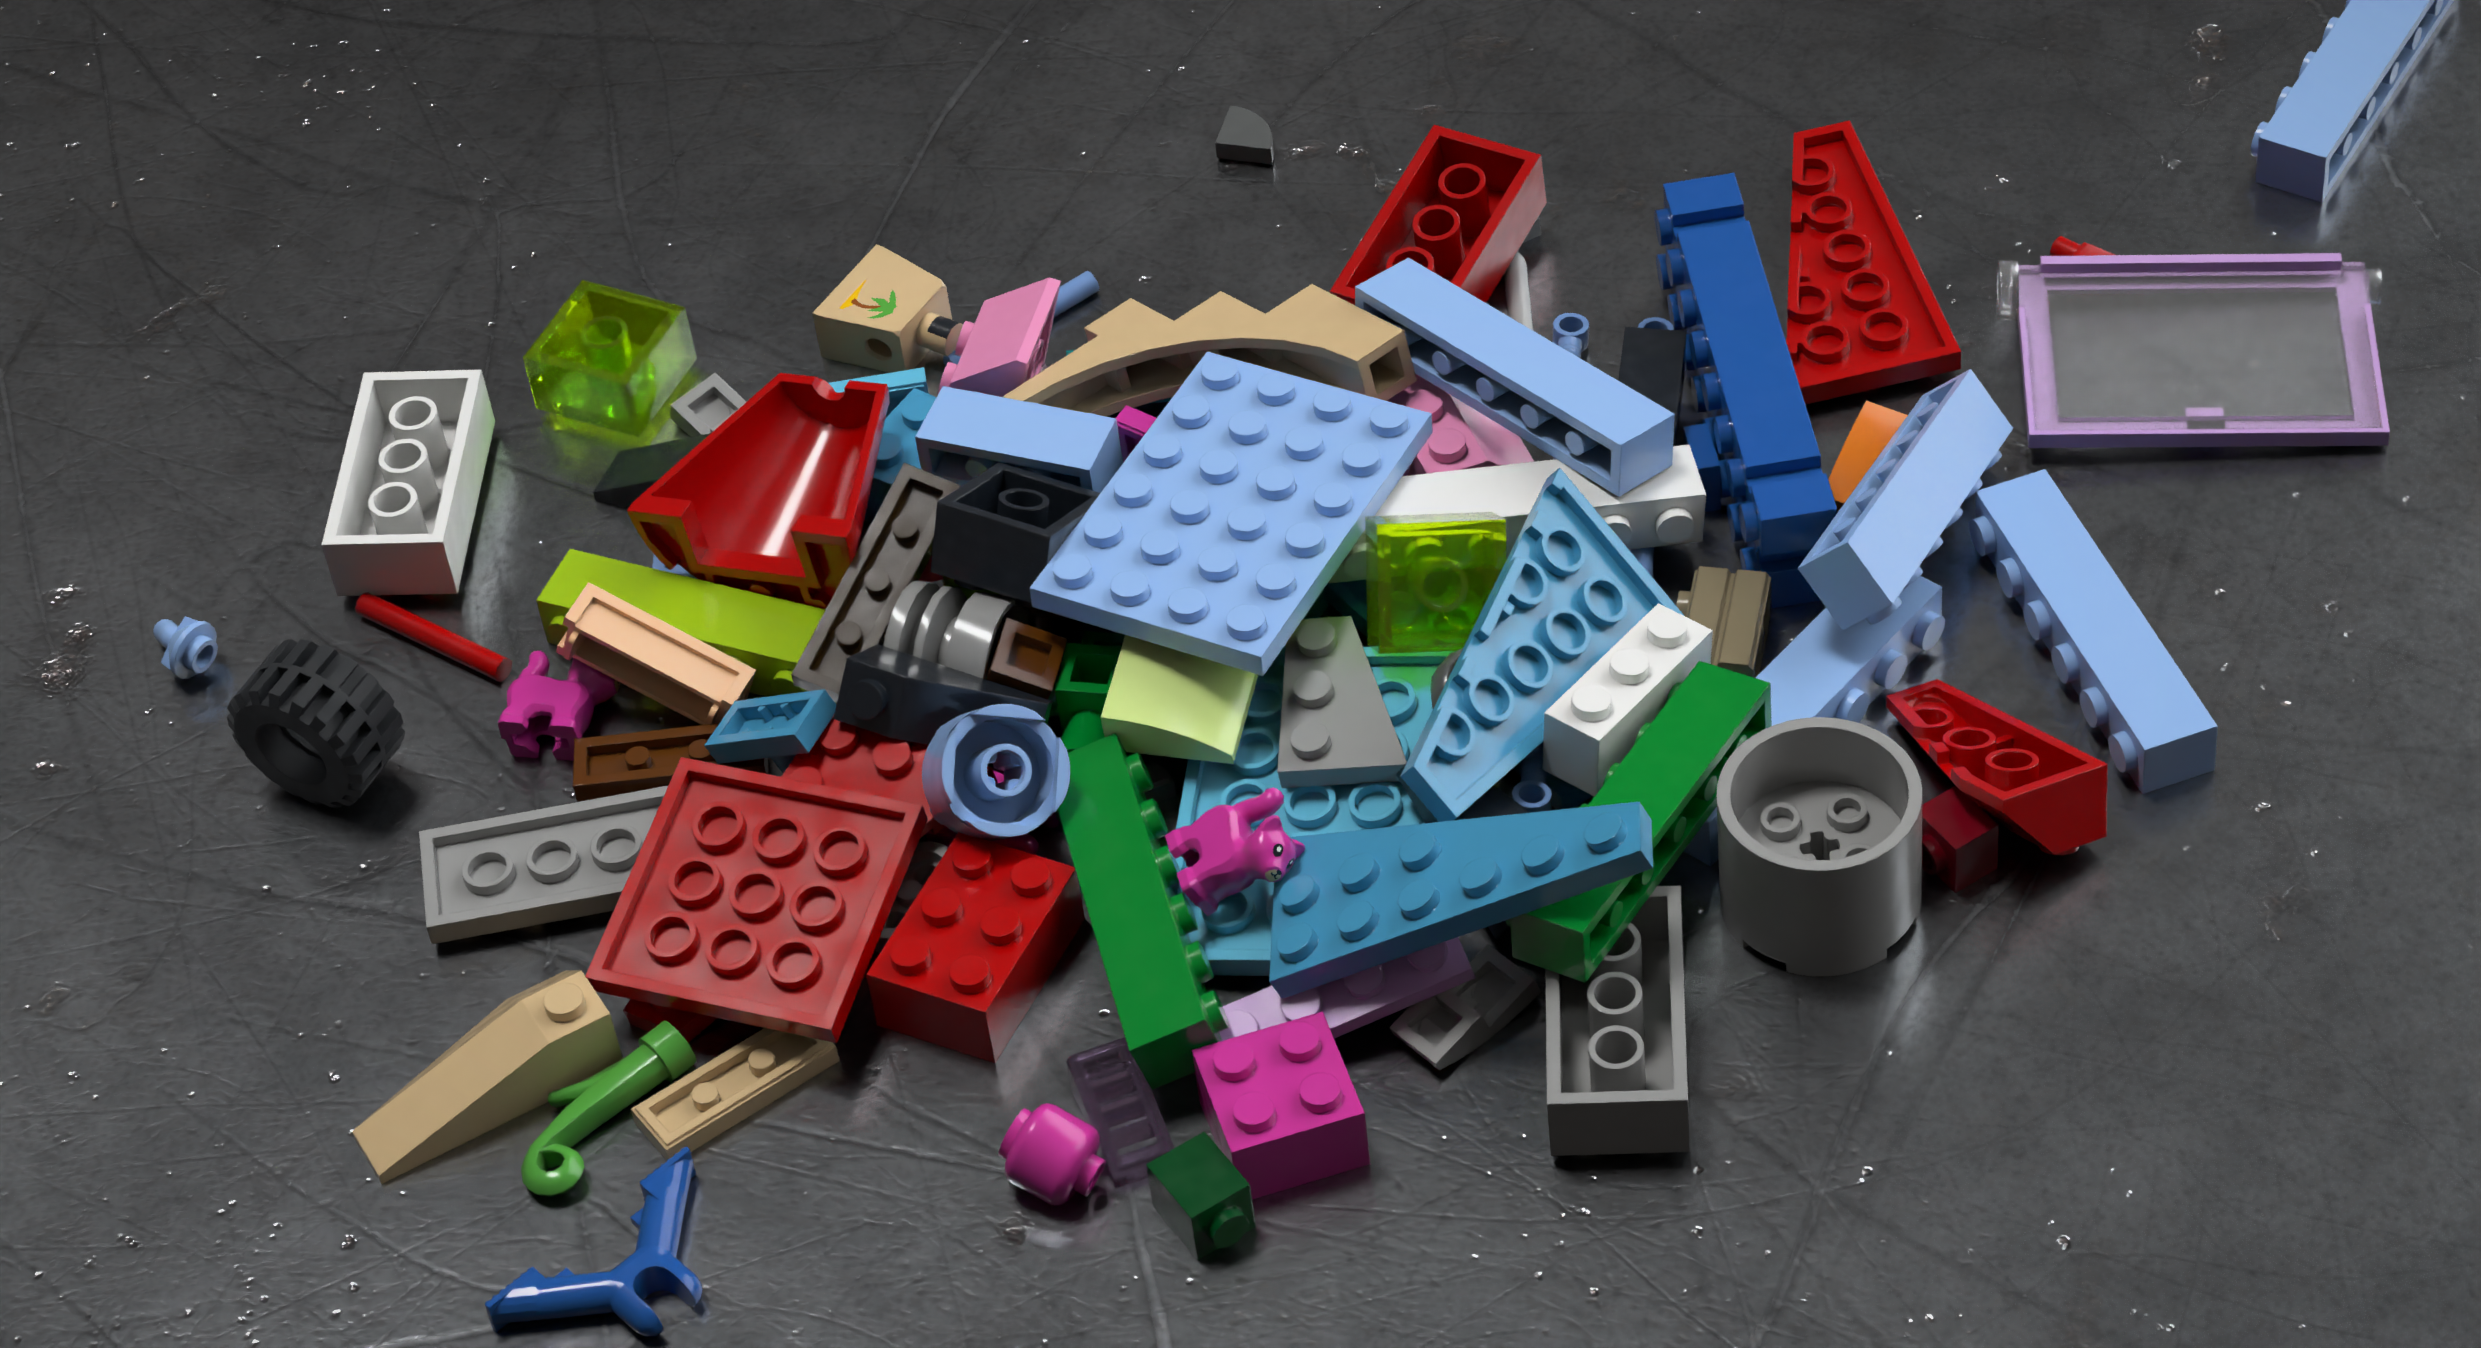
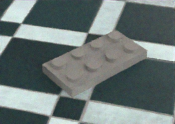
[419,786,668,944]

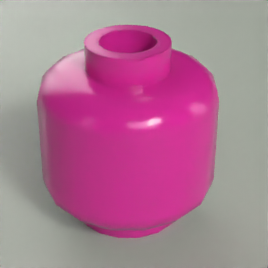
[998,1103,1106,1206]

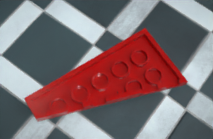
[1786,120,1961,405]

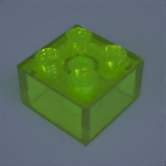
[523,280,697,437]
[1365,512,1507,654]

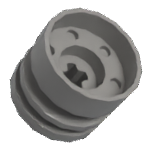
[884,580,1032,679]

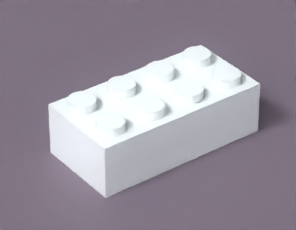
[322,370,495,596]

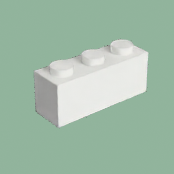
[1542,603,1713,797]

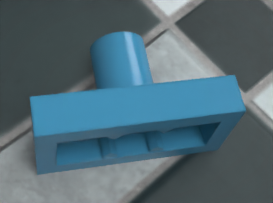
[704,689,836,773]

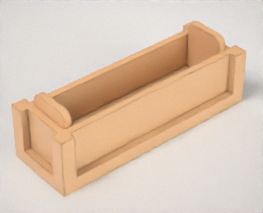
[556,582,756,725]

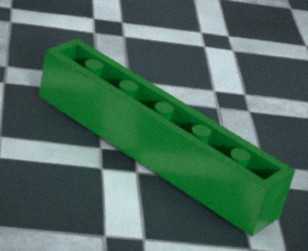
[1505,661,1772,983]
[1058,733,1229,1090]

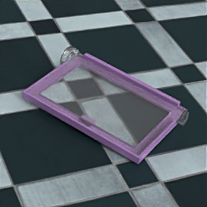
[1996,253,2390,448]

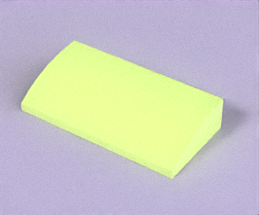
[1100,635,1258,764]

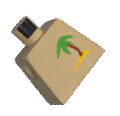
[812,244,963,373]

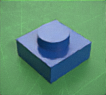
[1683,423,1721,512]

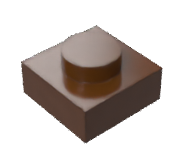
[986,618,1067,699]

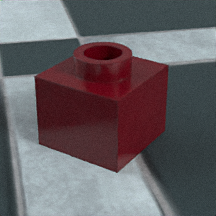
[1922,786,1999,893]

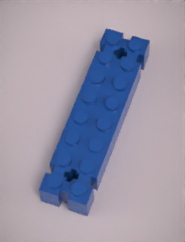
[1654,173,1837,608]

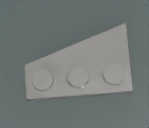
[1277,616,1407,788]

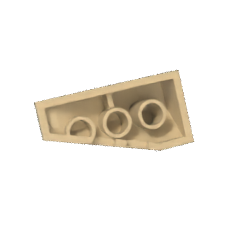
[352,970,623,1184]

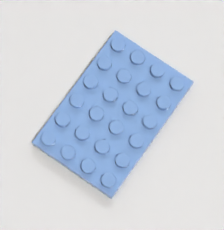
[1030,352,1433,676]

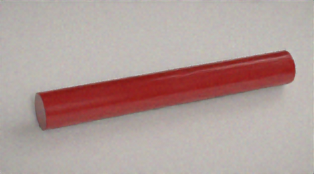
[355,592,512,682]

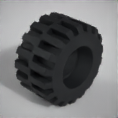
[227,639,405,808]

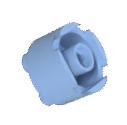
[922,704,1070,841]

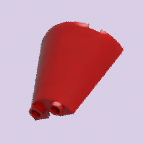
[627,373,890,609]

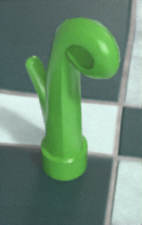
[521,1020,697,1197]

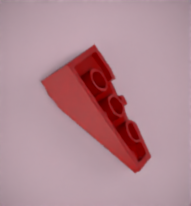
[1886,679,2108,855]

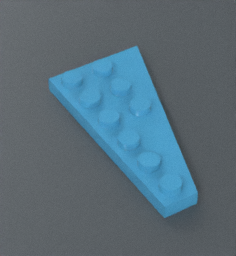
[1400,467,1684,822]
[1269,802,1653,999]

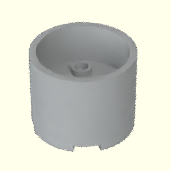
[1717,717,1922,976]

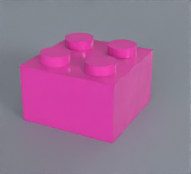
[1192,1012,1370,1199]

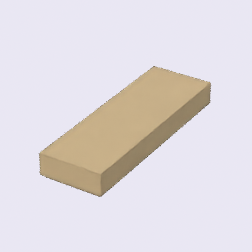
[631,1028,839,1161]

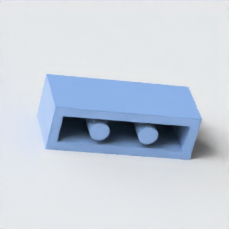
[915,386,1123,493]

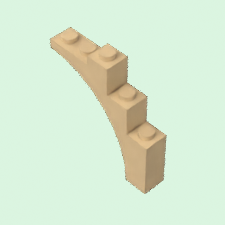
[1003,284,1417,417]

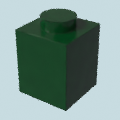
[1146,1131,1256,1260]

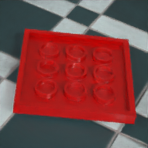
[585,757,928,1043]

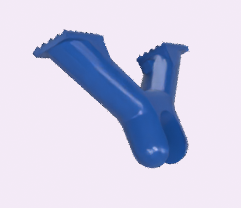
[485,1146,703,1337]

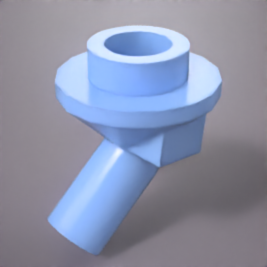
[153,616,218,679]

